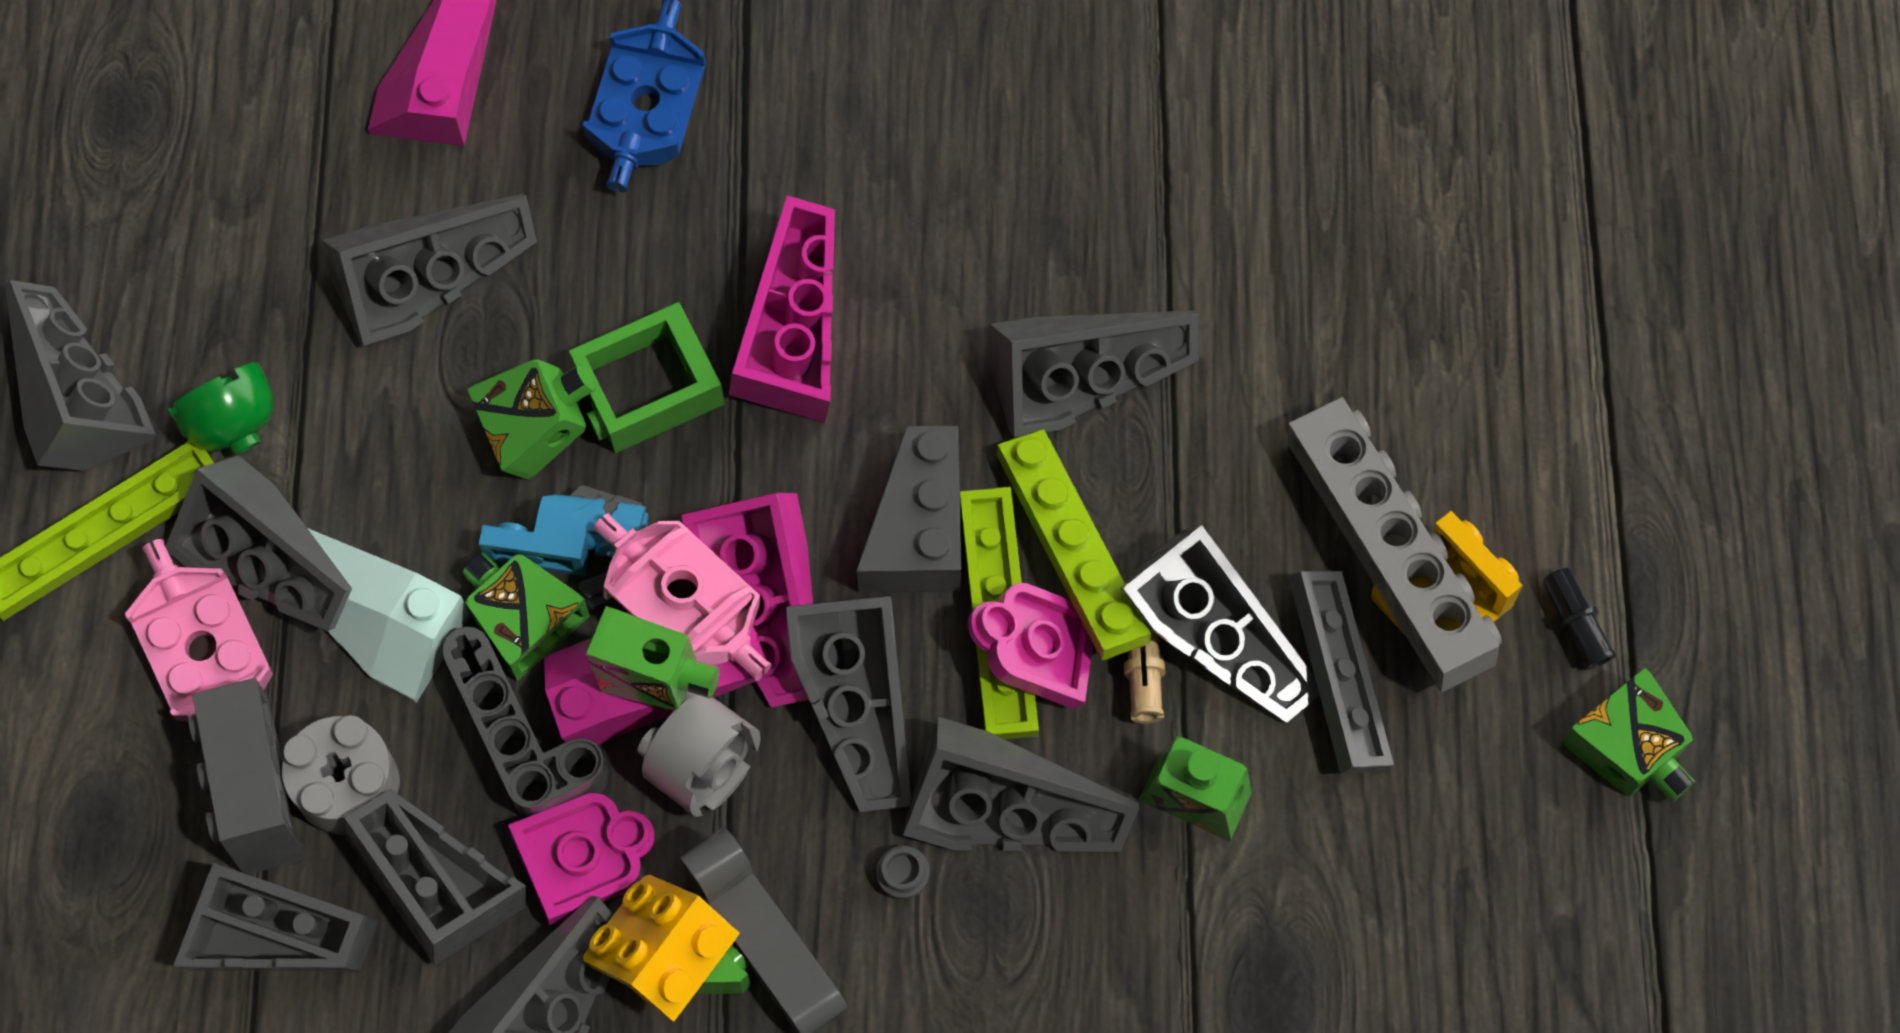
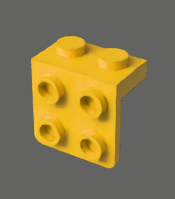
[1371,511,1523,635]
[583,875,740,1022]

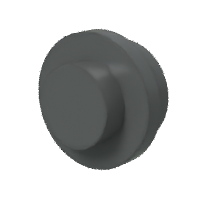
[876,846,930,899]

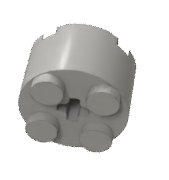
[637,692,760,817]
[282,715,400,836]

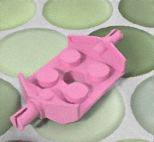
[593,513,772,681]
[125,539,273,721]

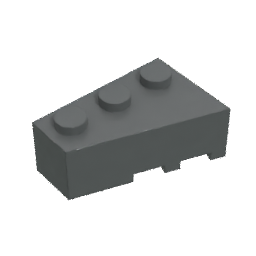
[857,426,961,593]
[188,677,307,875]
[344,789,526,966]
[173,863,379,972]

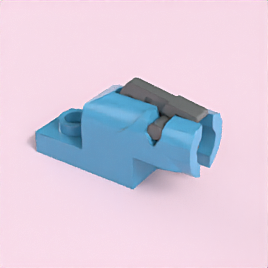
[479,485,648,577]

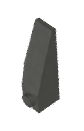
[322,194,537,346]
[5,280,156,471]
[990,311,1199,437]
[165,455,352,631]
[1120,525,1320,723]
[786,596,911,812]
[903,717,1139,852]
[449,896,613,1033]

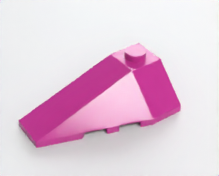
[368,0,497,146]
[681,493,813,708]
[544,626,772,745]

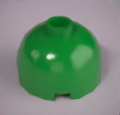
[167,362,274,456]

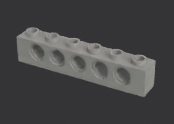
[1288,397,1502,693]

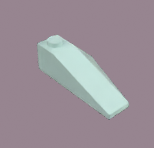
[308,529,470,703]

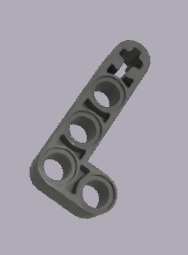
[442,627,609,818]
[679,827,848,1033]

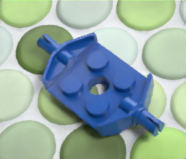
[582,0,706,193]

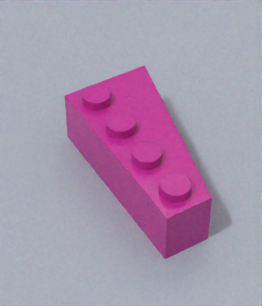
[729,195,835,423]

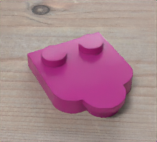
[968,583,1093,709]
[508,793,654,926]

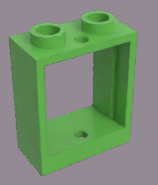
[567,302,725,453]

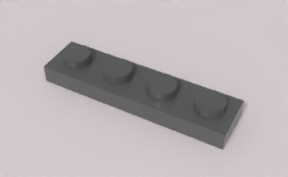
[1289,571,1394,774]

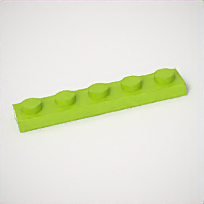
[997,429,1151,661]
[0,442,214,621]
[960,487,1039,740]

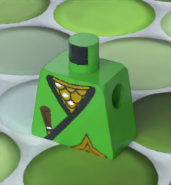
[467,359,596,480]
[463,553,590,682]
[586,606,720,710]
[1562,668,1695,803]
[1139,736,1252,841]

